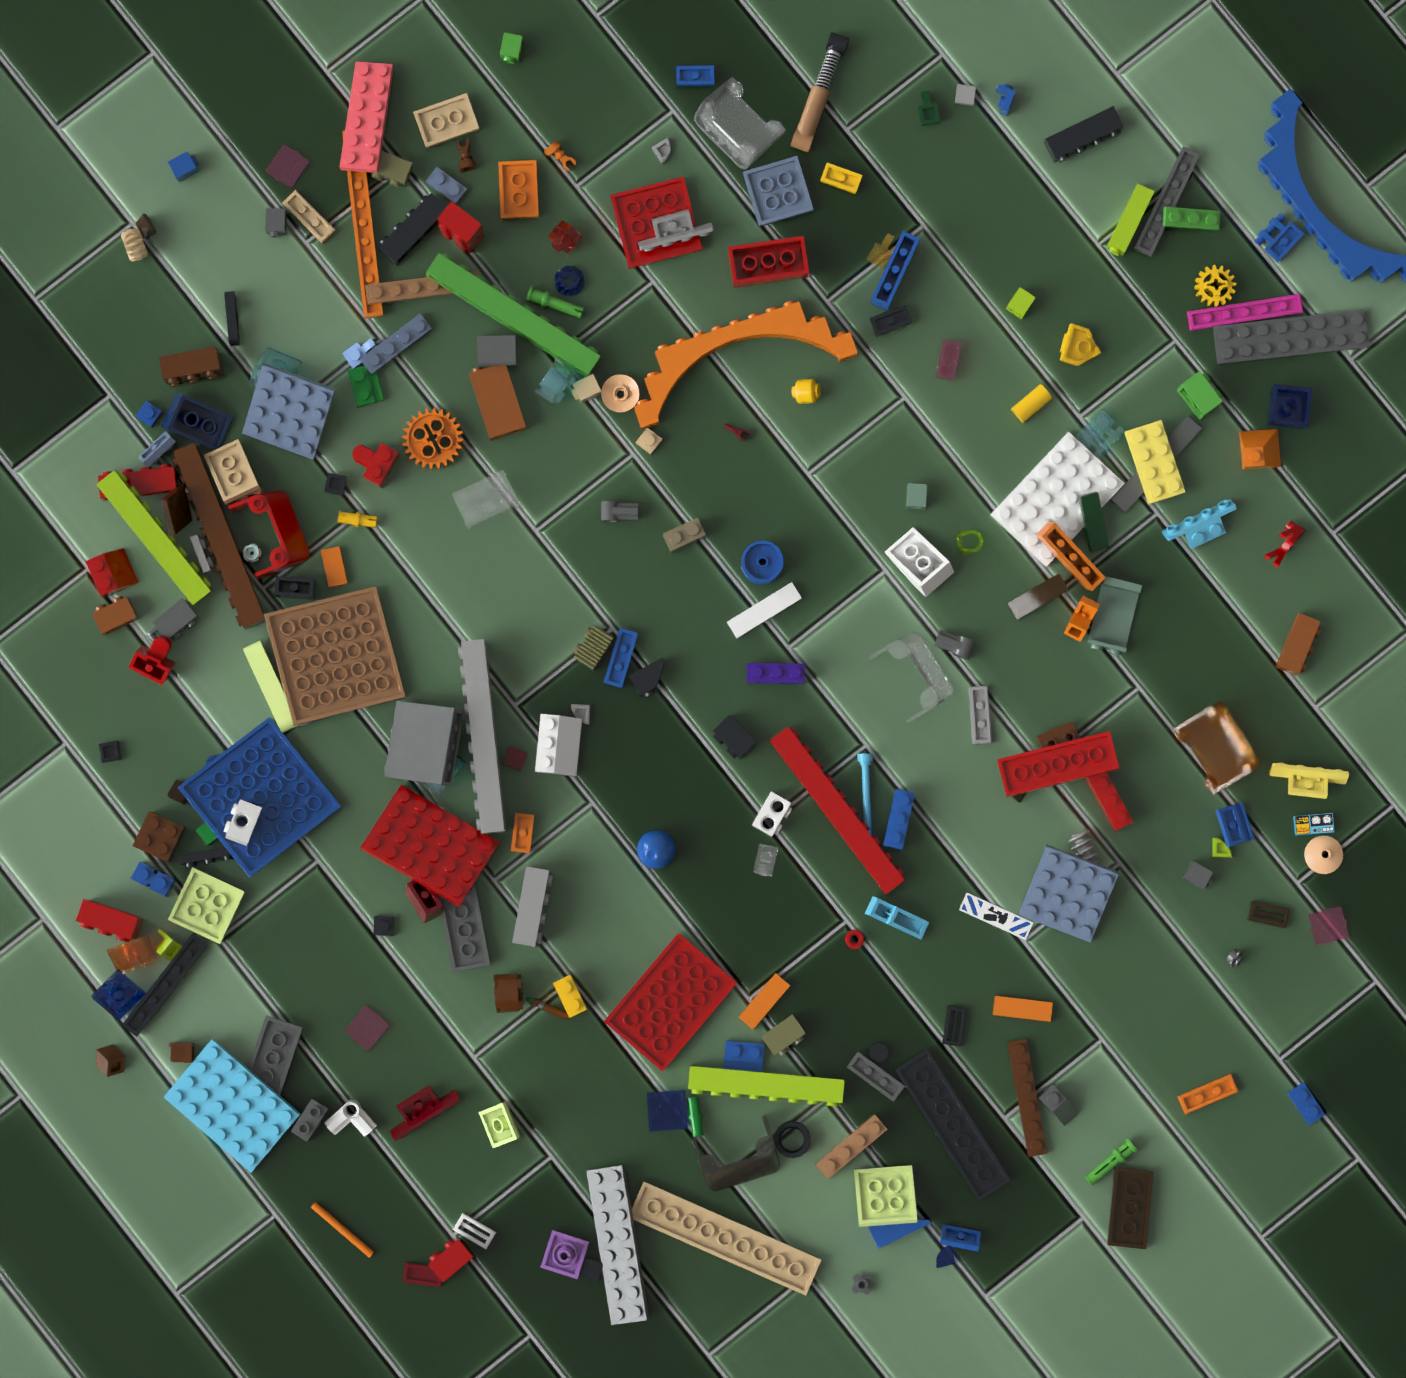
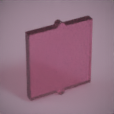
[265,144,310,189]
[1308,906,1349,945]
[344,1005,390,1051]

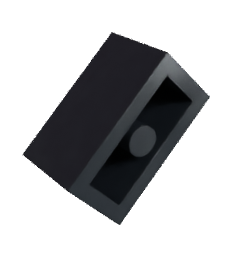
[274,576,316,600]
[713,715,756,759]

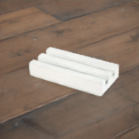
[453,1213,496,1249]

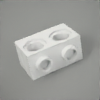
[752,792,792,837]

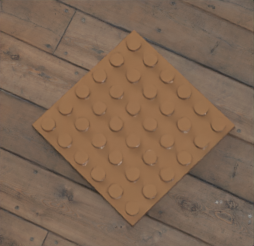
[264,586,405,726]

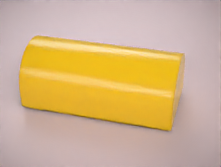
[1011,384,1052,423]

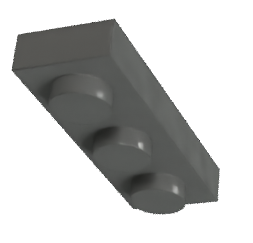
[847,1052,905,1102]

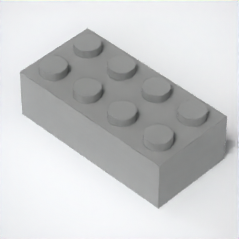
[512,866,553,947]

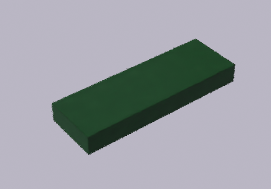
[1078,491,1109,552]

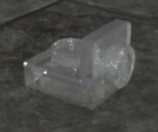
[753,843,778,876]

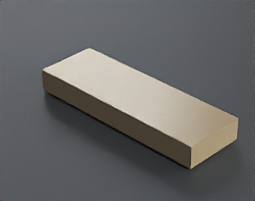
[282,190,336,244]

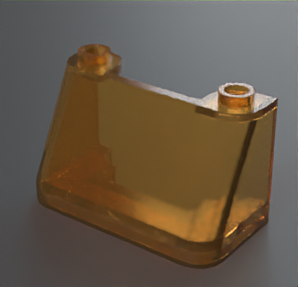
[1174,701,1260,794]

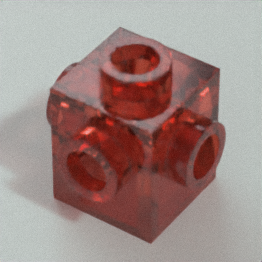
[548,220,582,254]

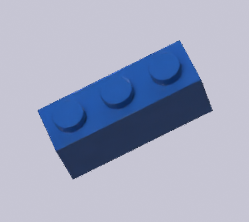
[883,789,915,850]

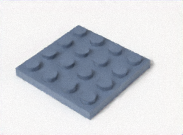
[242,363,336,460]
[1018,844,1119,943]

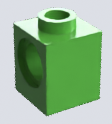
[500,33,523,64]

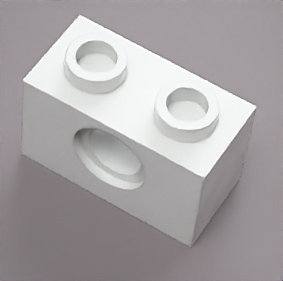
[223,799,262,846]

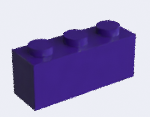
[747,663,805,685]

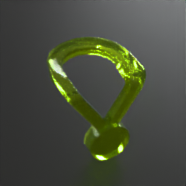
[957,530,983,555]

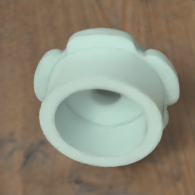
[243,544,262,563]

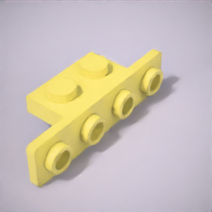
[1270,763,1349,799]

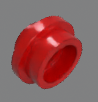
[845,930,864,949]

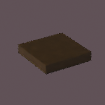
[160,485,193,536]

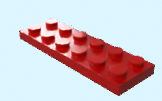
[997,731,1119,797]

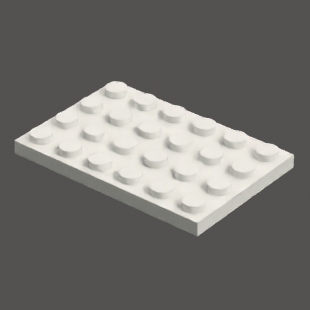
[990,432,1125,567]

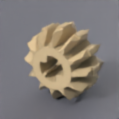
[121,228,148,262]

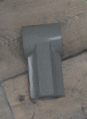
[601,501,638,522]
[934,630,975,660]

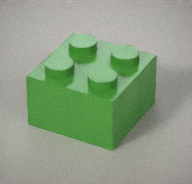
[1177,371,1223,420]

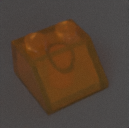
[107,937,156,974]

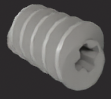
[1068,830,1101,864]

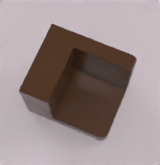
[169,1043,195,1063]
[96,1044,125,1077]

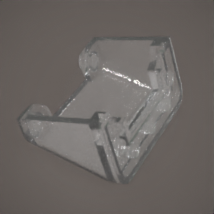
[694,77,786,169]

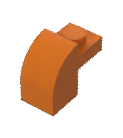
[1063,596,1100,642]

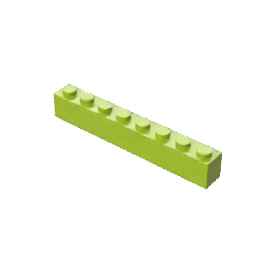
[96,470,213,605]
[688,1066,844,1107]

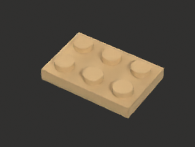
[413,93,480,149]
[204,439,260,504]

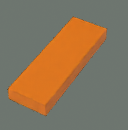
[738,973,790,1030]
[993,996,1053,1022]
[1177,1074,1239,1114]

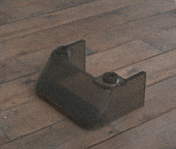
[691,1115,780,1191]

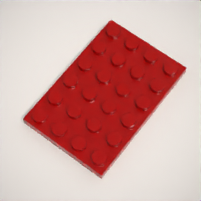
[360,785,500,907]
[604,933,737,1072]

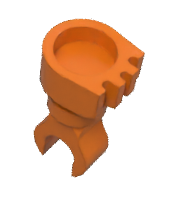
[544,140,576,171]

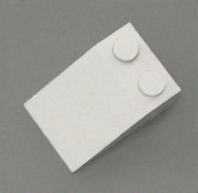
[885,527,954,597]

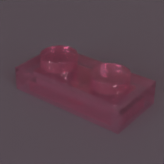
[935,339,962,381]

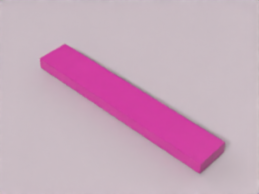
[1187,294,1303,331]

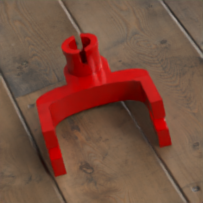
[1264,520,1306,568]

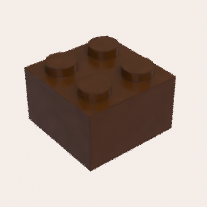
[132,811,187,863]

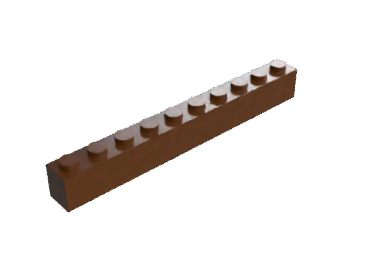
[172,443,266,629]

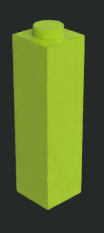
[1106,183,1155,256]

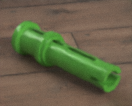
[526,285,584,319]
[1085,1138,1138,1186]

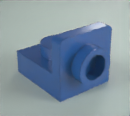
[996,84,1016,116]

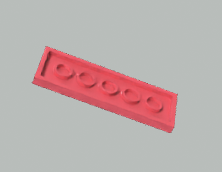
[340,62,394,173]

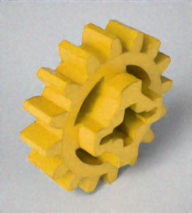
[1194,265,1236,307]

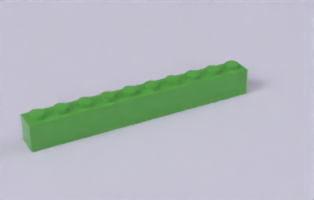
[426,253,600,377]

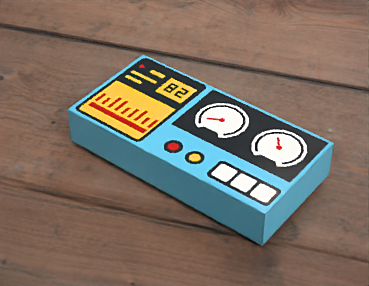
[1293,813,1334,835]

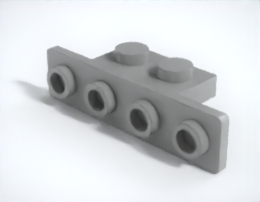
[638,210,714,251]

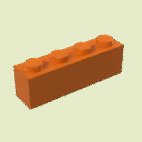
[1035,522,1106,591]

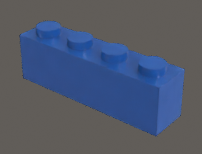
[870,231,920,311]

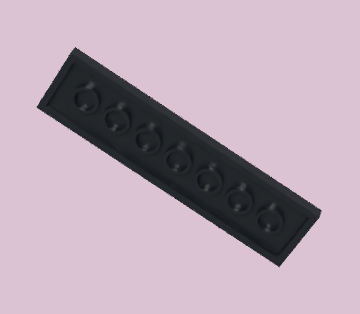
[894,1049,1011,1201]

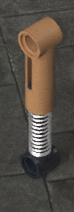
[791,32,849,152]

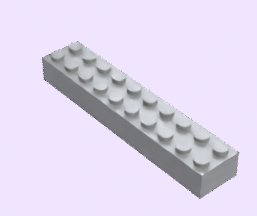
[458,639,506,834]

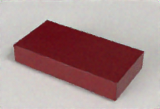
[402,1262,442,1287]

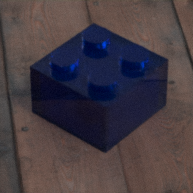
[1267,384,1312,430]

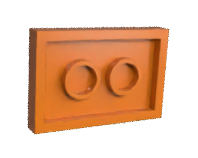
[498,160,539,219]

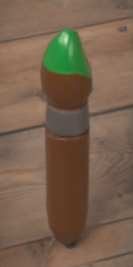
[526,997,569,1019]

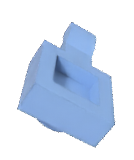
[342,339,377,368]

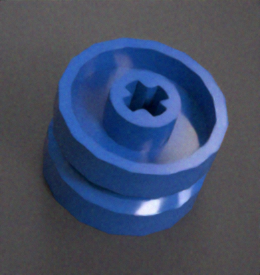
[741,540,784,585]

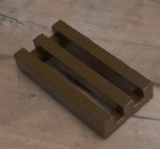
[1247,901,1290,928]

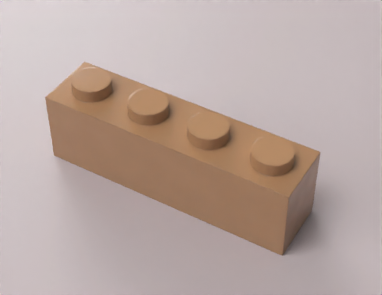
[815,1114,888,1179]

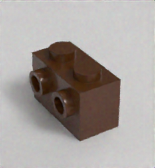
[1036,721,1080,748]

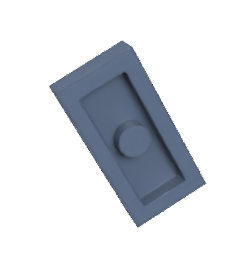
[425,167,467,205]
[138,431,176,468]

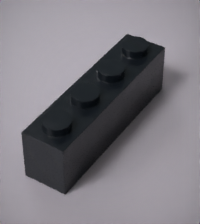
[1044,106,1124,163]
[379,193,446,266]

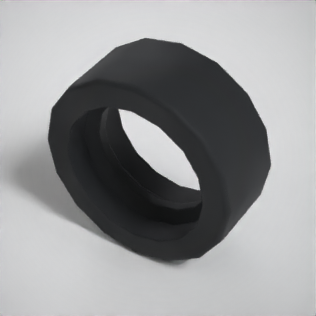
[774,1121,811,1158]

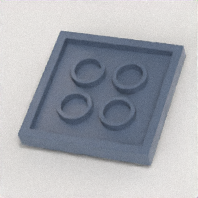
[743,156,814,227]

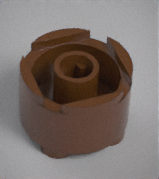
[494,973,524,1013]

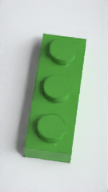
[1163,207,1220,231]

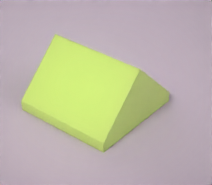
[478,1101,521,1148]

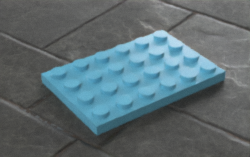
[164,1038,301,1173]

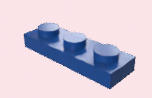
[604,628,638,688]

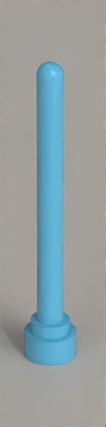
[857,753,873,836]

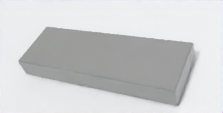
[968,686,992,745]

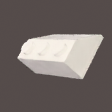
[535,714,582,776]

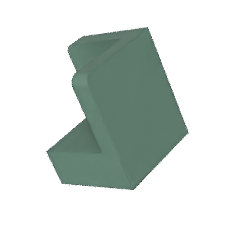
[906,483,927,509]

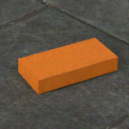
[321,546,348,588]

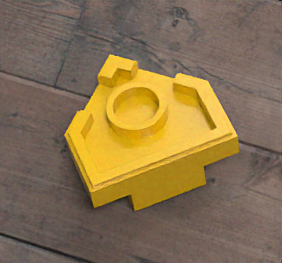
[1060,323,1101,366]

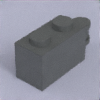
[146,598,199,643]

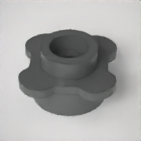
[1226,949,1244,968]
[852,1274,872,1295]

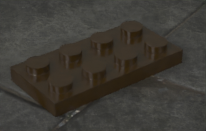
[1107,1167,1154,1249]

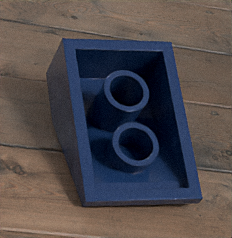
[161,392,233,450]

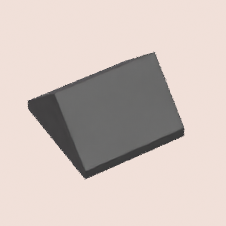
[477,335,517,366]

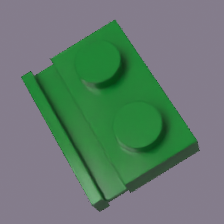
[347,366,384,408]

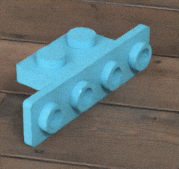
[1162,499,1237,549]

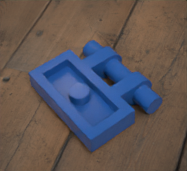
[1254,213,1304,263]

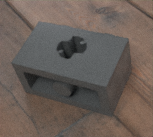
[291,1098,330,1142]

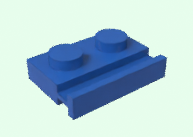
[1215,802,1254,847]
[723,1041,764,1072]

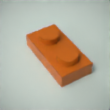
[511,813,535,853]

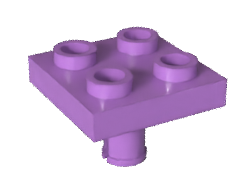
[540,1230,589,1279]

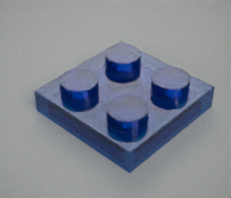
[91,969,146,1021]
[647,1090,688,1132]

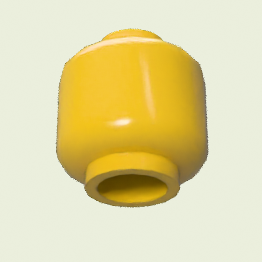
[792,379,821,404]

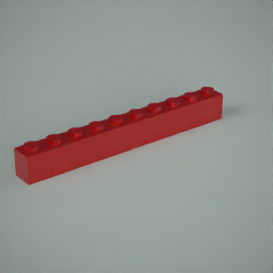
[769,727,905,895]

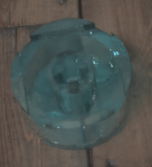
[534,360,576,404]

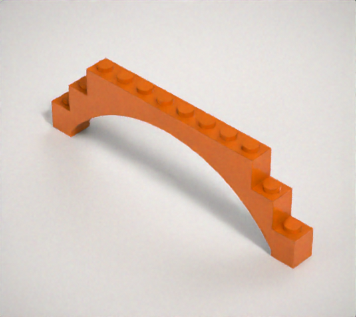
[634,300,858,430]

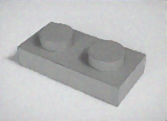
[190,535,214,575]

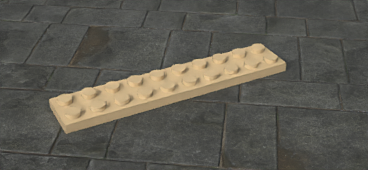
[632,1182,821,1296]

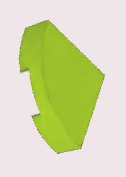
[1212,838,1232,858]

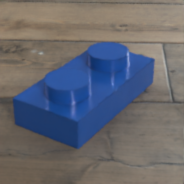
[676,65,714,86]
[1287,1082,1325,1125]
[940,1224,981,1252]

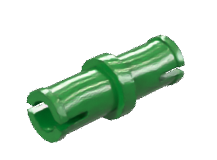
[686,1097,704,1137]

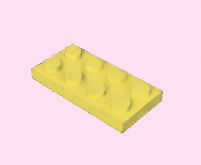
[1124,420,1185,505]

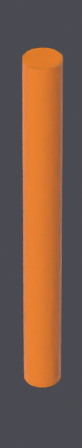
[311,1202,374,1258]

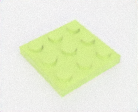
[168,867,245,944]
[854,1165,917,1227]

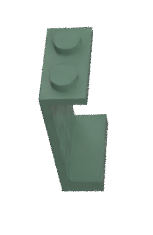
[1087,576,1142,656]

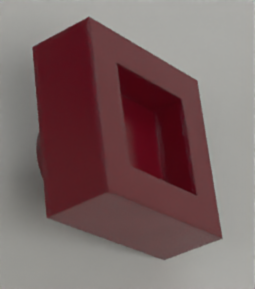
[502,746,527,771]

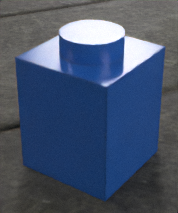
[168,151,199,182]

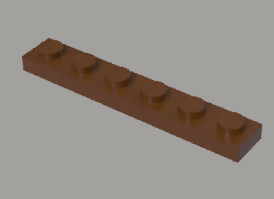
[1007,1039,1047,1157]

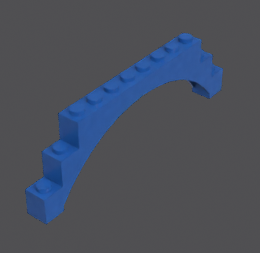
[1258,89,1406,283]

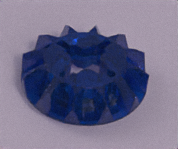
[554,265,585,296]

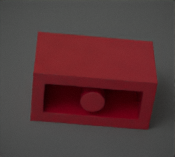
[405,880,443,924]

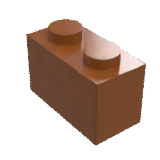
[92,596,139,636]

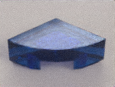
[936,1246,956,1268]

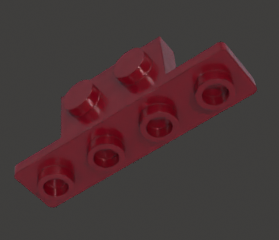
[390,1085,460,1141]

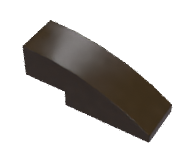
[1007,574,1069,620]

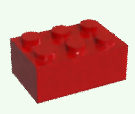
[437,201,485,253]
[76,899,144,943]

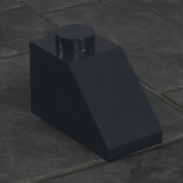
[629,657,665,698]

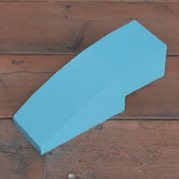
[865,896,929,940]

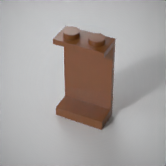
[469,365,527,441]

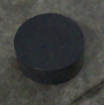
[869,1043,888,1062]

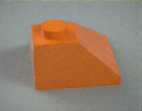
[1239,429,1281,470]

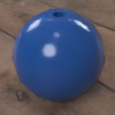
[637,830,676,869]

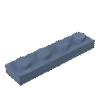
[360,314,432,375]

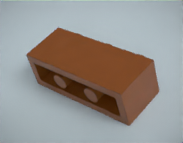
[1275,613,1321,676]

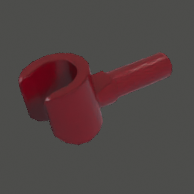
[724,424,750,441]

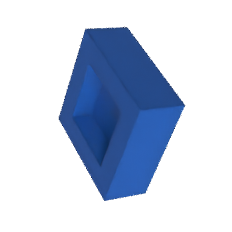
[135,401,163,428]

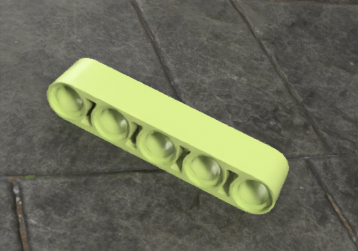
[243,640,298,733]

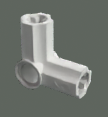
[324,1100,377,1137]

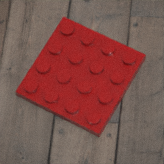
[610,176,702,269]

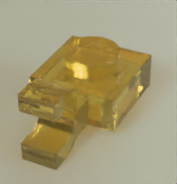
[867,233,894,269]

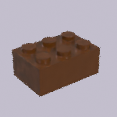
[159,346,224,387]

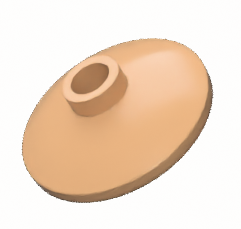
[601,374,639,412]
[1304,836,1343,874]

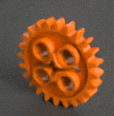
[402,408,464,470]

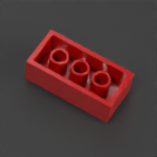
[728,236,809,288]

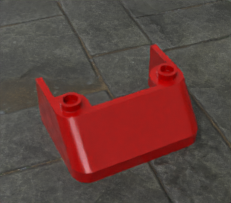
[228,490,310,580]

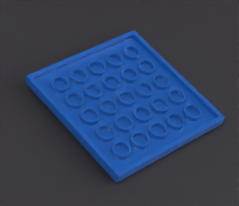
[178,717,341,878]

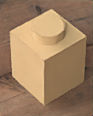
[571,374,601,404]

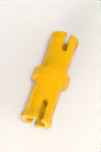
[338,511,377,528]

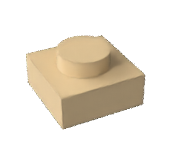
[636,428,662,455]

